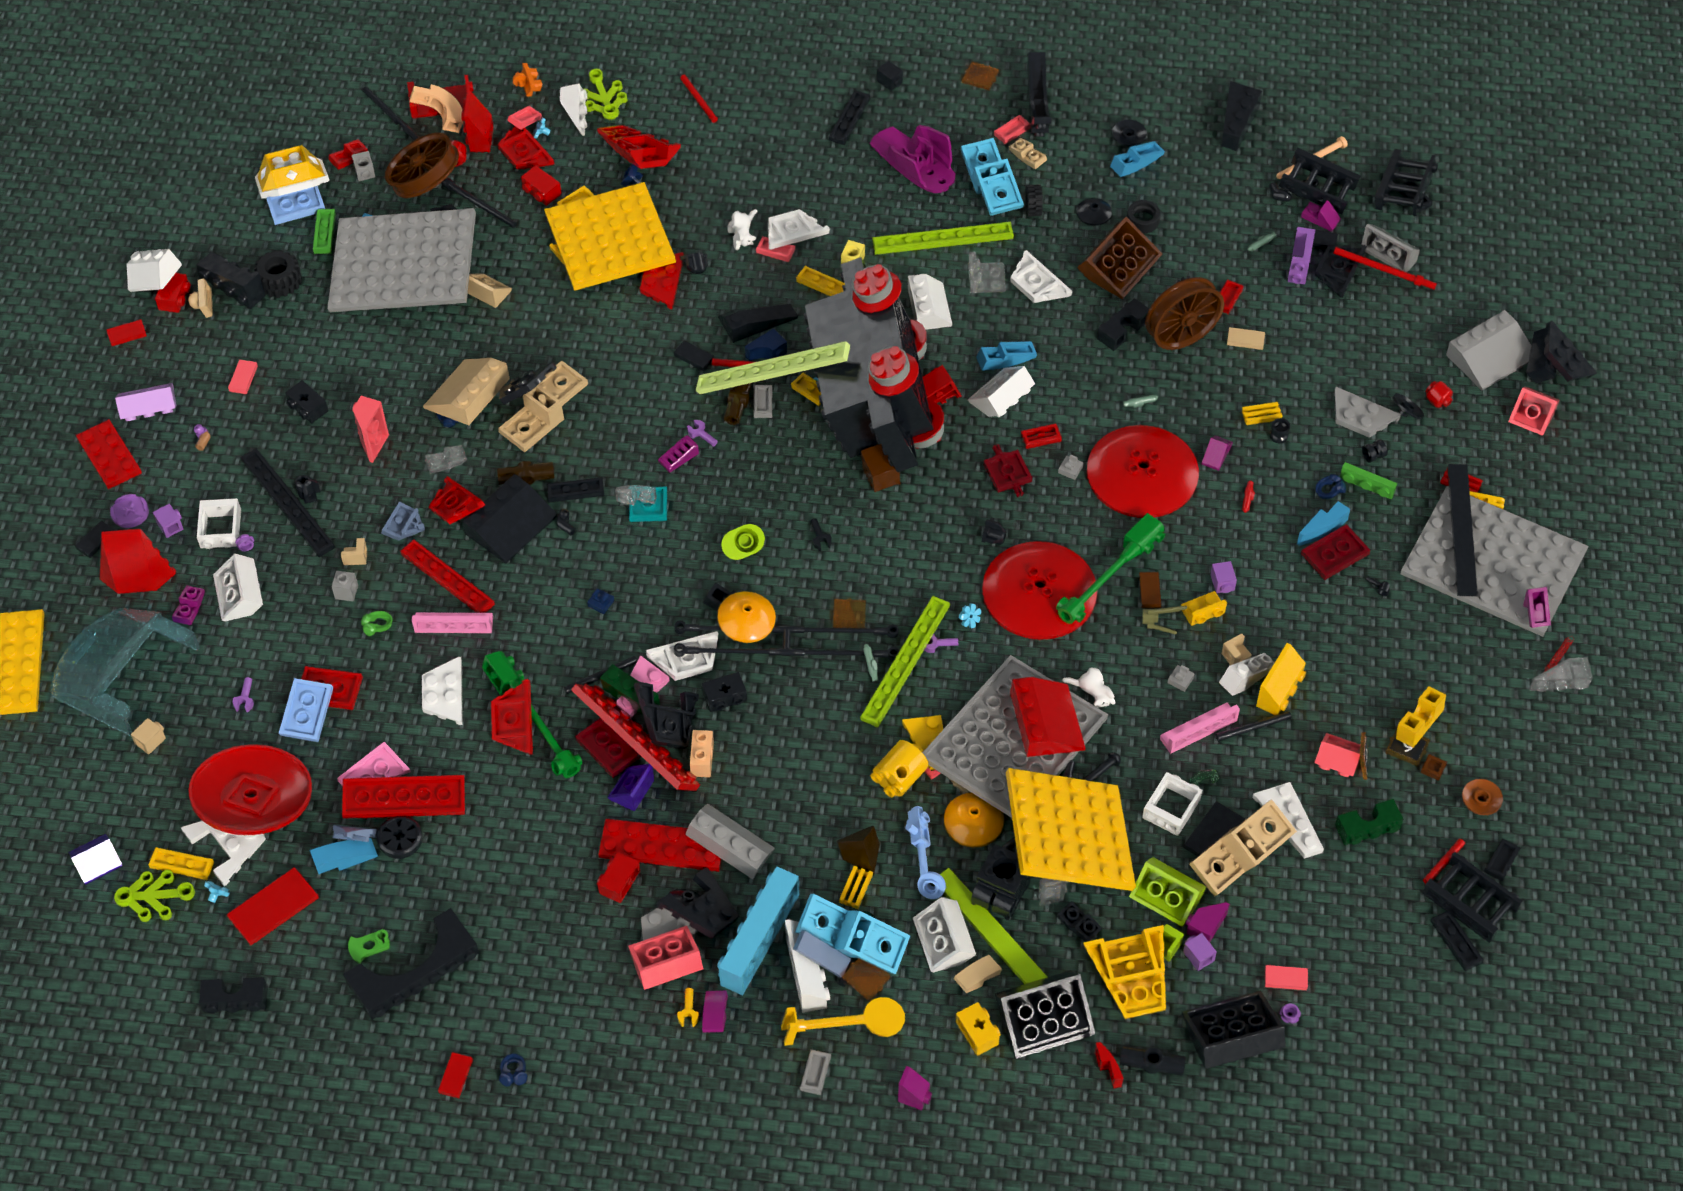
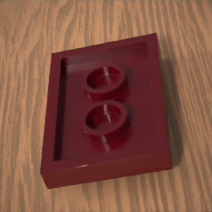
[1301,524,1370,580]
[575,718,642,778]

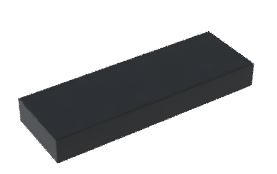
[547,477,605,503]
[1431,910,1484,971]

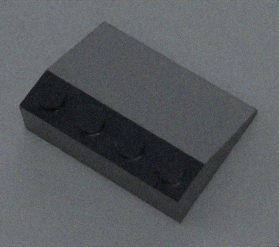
[462,474,557,564]
[995,970,1096,1059]
[1182,991,1286,1069]

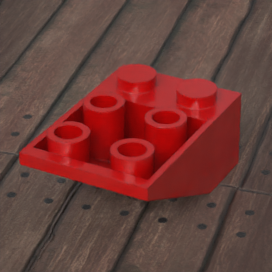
[461,91,494,152]

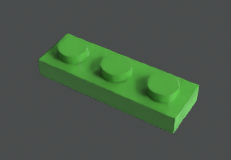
[313,209,336,254]
[1340,462,1397,500]

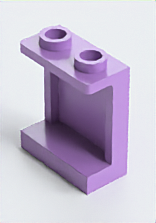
[1288,227,1315,285]

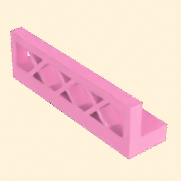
[412,612,493,633]
[1160,702,1240,754]

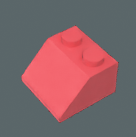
[1508,387,1559,436]
[1315,733,1364,777]

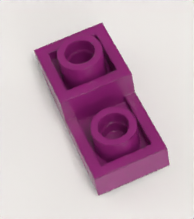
[172,585,205,625]
[702,990,728,1033]

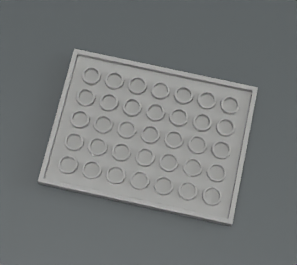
[327,208,476,312]
[1400,486,1588,637]
[923,655,1108,818]

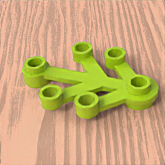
[583,69,627,120]
[114,870,195,922]

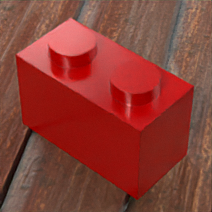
[521,165,561,206]
[155,273,191,313]
[597,852,640,903]

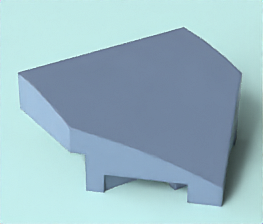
[381,502,425,541]
[333,825,378,842]

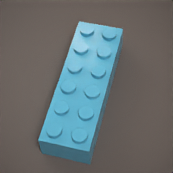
[717,866,799,996]

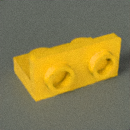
[1181,591,1227,626]

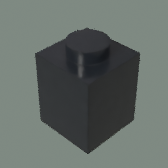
[877,61,903,91]

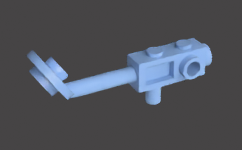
[905,806,946,899]

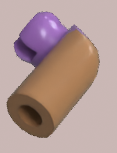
[194,424,210,451]

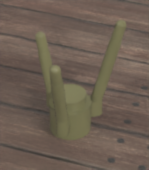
[1143,606,1187,634]

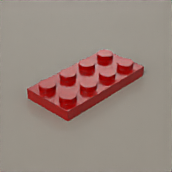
[76,419,142,489]

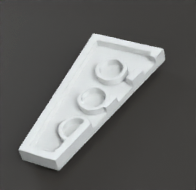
[1252,782,1324,858]

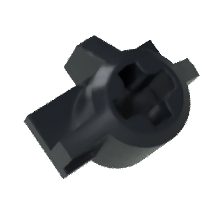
[680,252,708,274]
[295,475,321,504]
[981,517,1007,545]

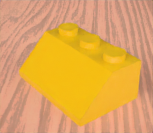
[1256,643,1306,715]

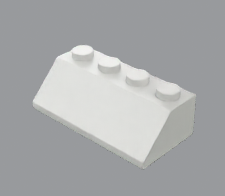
[785,920,830,1013]

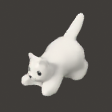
[727,209,757,250]
[1062,667,1115,708]

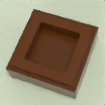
[1420,754,1447,781]

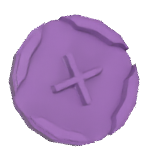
[110,494,149,528]

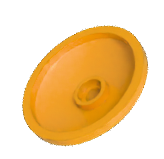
[718,591,776,643]
[944,792,1004,847]

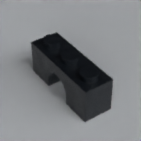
[1098,298,1149,351]
[199,977,268,1013]

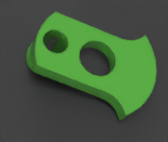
[348,929,390,964]

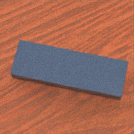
[793,930,851,978]

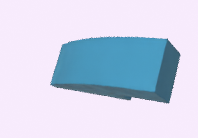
[1110,141,1165,177]
[976,341,1037,371]
[1297,501,1350,546]
[310,838,378,874]

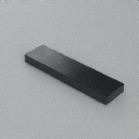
[829,90,870,145]

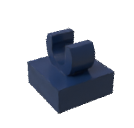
[621,164,643,187]
[587,589,614,614]

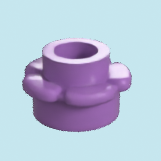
[235,534,254,551]
[1280,1003,1301,1024]

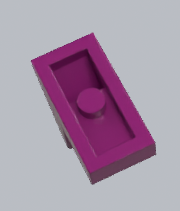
[1301,200,1341,232]
[1523,587,1551,628]

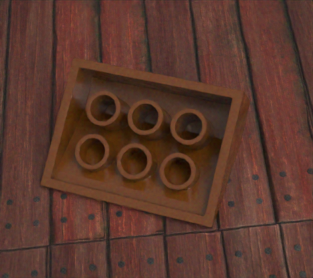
[1077,217,1162,299]

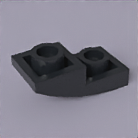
[1056,901,1103,942]

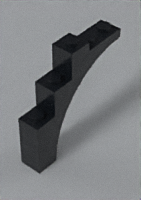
[1027,52,1052,137]

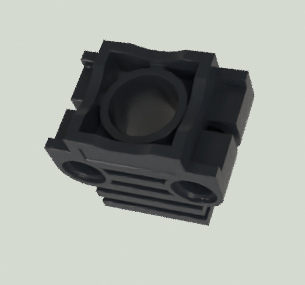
[971,844,1032,920]

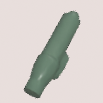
[1248,232,1277,252]
[1123,394,1158,408]
[863,644,878,682]

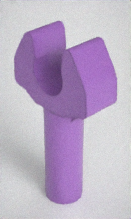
[687,420,718,447]
[924,634,958,653]
[232,677,254,712]

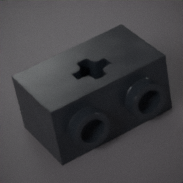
[285,380,328,424]
[702,672,747,712]

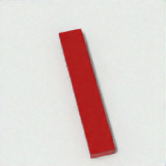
[400,539,495,613]

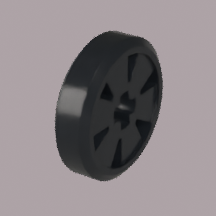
[377,816,423,859]

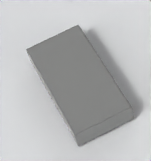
[754,385,772,418]
[800,1049,831,1095]

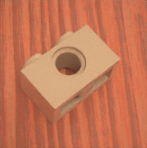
[690,730,714,777]

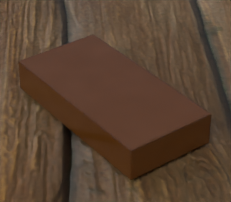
[1139,572,1161,608]

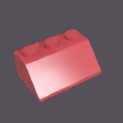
[352,396,389,463]
[628,926,703,990]

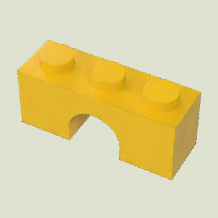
[1396,686,1446,748]

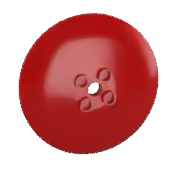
[1087,425,1199,518]
[982,541,1097,640]
[189,745,312,835]

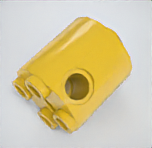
[870,740,929,798]

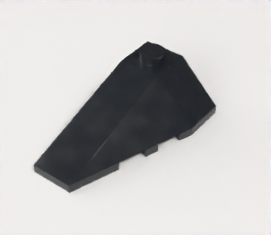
[718,304,798,343]

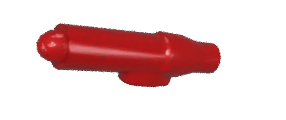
[1242,481,1255,513]

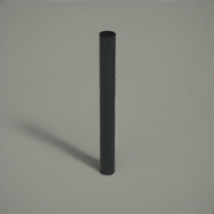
[564,656,637,694]
[1216,711,1292,741]

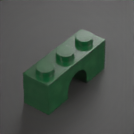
[600,664,661,715]
[1335,799,1403,845]

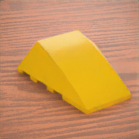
[1083,925,1166,1019]

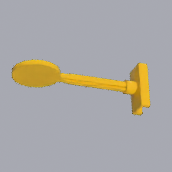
[781,997,905,1046]

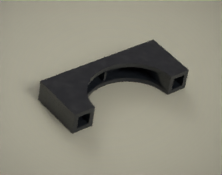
[343,908,479,1020]

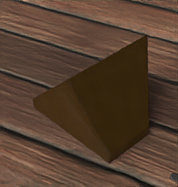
[836,826,880,876]

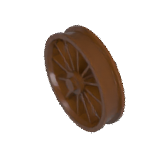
[385,133,459,198]
[1145,277,1224,350]

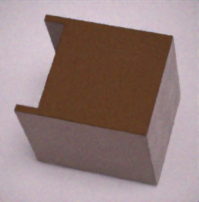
[861,444,900,493]

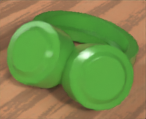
[361,611,393,636]

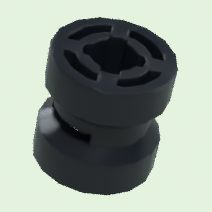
[1270,418,1290,444]
[1362,439,1388,463]

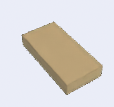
[1227,327,1265,350]

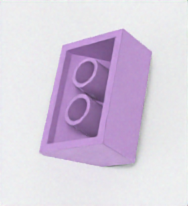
[115,383,176,421]

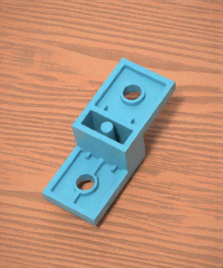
[960,138,1024,216]
[795,894,910,974]

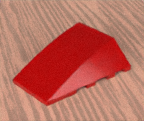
[597,125,681,169]
[100,529,176,594]

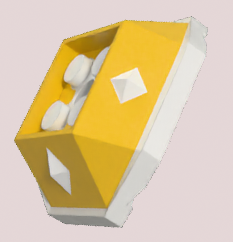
[255,145,329,199]

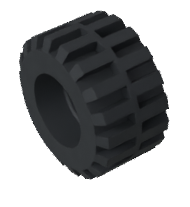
[254,250,302,298]

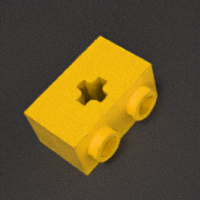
[956,1002,1001,1056]

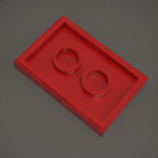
[301,666,363,710]

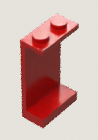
[407,75,474,119]

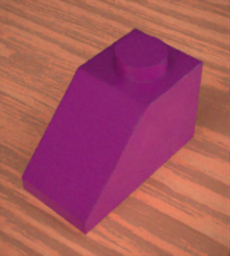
[1186,902,1230,943]
[898,1066,932,1110]

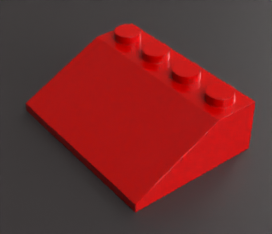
[1010,677,1086,757]

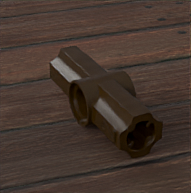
[724,383,752,425]
[497,461,555,485]

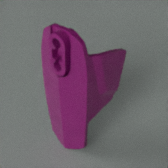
[870,125,956,193]

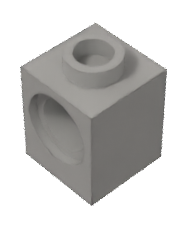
[352,151,375,181]
[331,571,358,601]

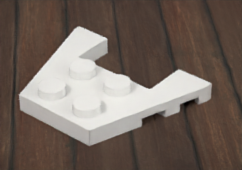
[181,821,266,886]

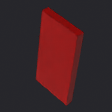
[227,867,319,946]

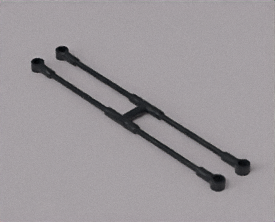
[674,620,899,661]

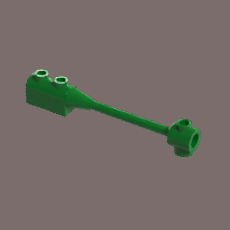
[1056,513,1165,624]
[482,651,582,778]

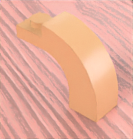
[410,84,463,133]

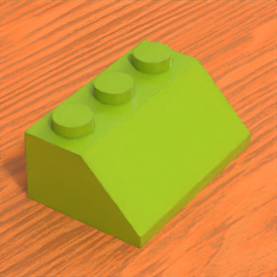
[1129,857,1206,927]

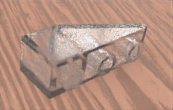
[1530,657,1592,692]

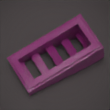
[658,435,699,473]

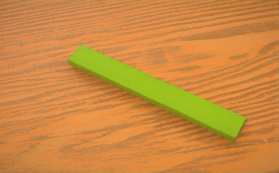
[872,222,1014,255]
[860,596,950,727]
[940,868,1048,984]

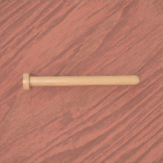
[1276,136,1348,179]

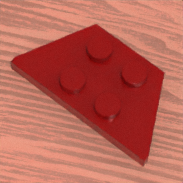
[498,126,554,170]
[640,252,684,309]
[429,476,485,524]
[491,679,533,755]

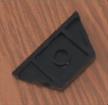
[1315,245,1367,298]
[1544,320,1597,382]
[499,362,557,405]

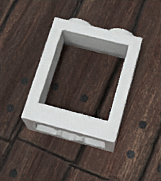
[197,499,241,549]
[1142,772,1202,836]

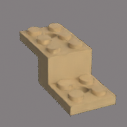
[498,361,588,452]
[1189,799,1297,897]

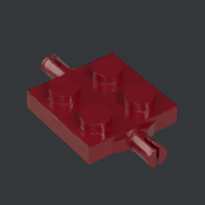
[983,444,1033,497]

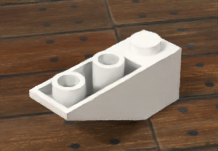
[560,84,587,136]
[1219,653,1274,696]

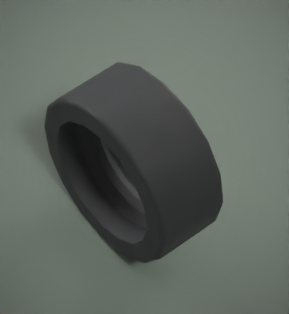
[1127,200,1160,233]

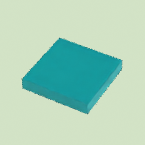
[629,486,667,522]

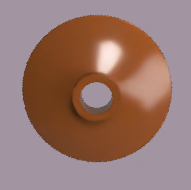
[1462,779,1503,815]

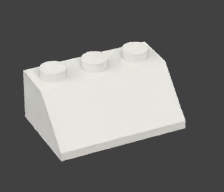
[127,249,182,292]
[908,274,952,330]
[968,366,1035,417]
[213,554,263,621]
[913,897,976,972]

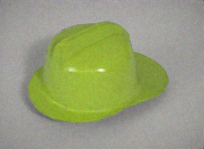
[721,524,765,560]

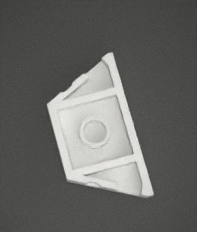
[768,209,830,250]
[1010,250,1072,303]
[646,631,718,681]
[422,657,463,725]

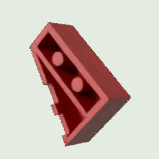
[923,364,962,404]

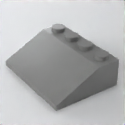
[1446,310,1531,391]

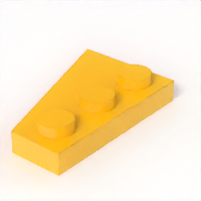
[902,715,943,771]

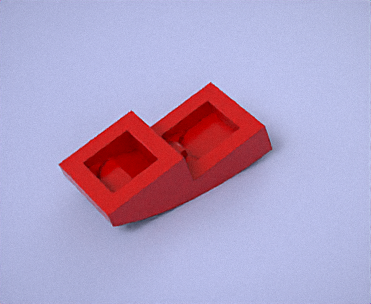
[329,139,368,170]
[1095,1042,1123,1089]

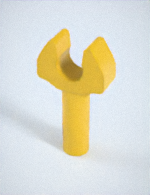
[678,988,699,1027]

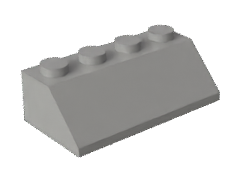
[685,804,775,879]

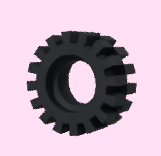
[1025,184,1043,217]

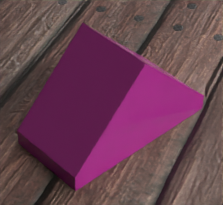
[1202,436,1233,471]

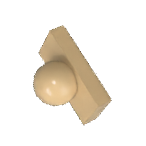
[188,278,213,318]

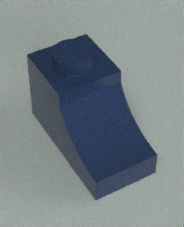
[745,328,787,361]

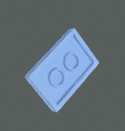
[266,186,325,225]
[279,678,334,742]

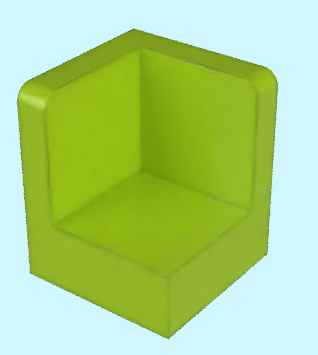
[1163,924,1184,962]

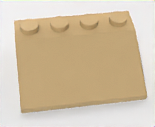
[423,358,510,425]

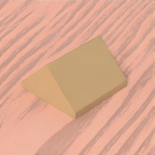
[468,274,512,308]

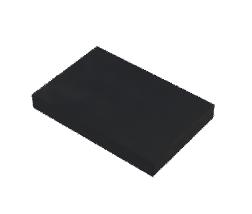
[1183,801,1246,869]

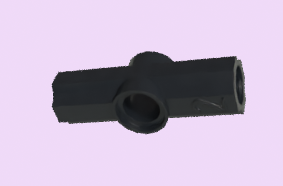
[1119,1045,1186,1076]

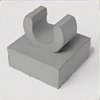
[1058,455,1083,480]
[1168,665,1195,692]

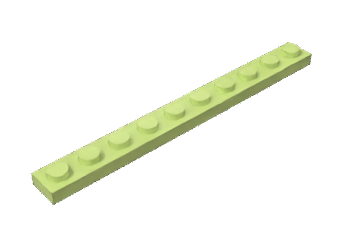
[696,341,850,394]

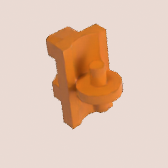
[512,63,542,96]

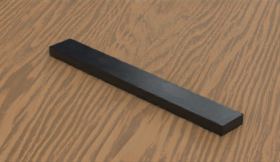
[240,448,335,557]
[1447,464,1478,597]

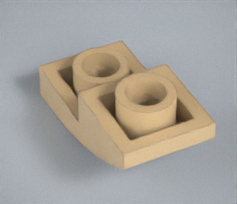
[1009,138,1047,169]
[954,955,1002,993]

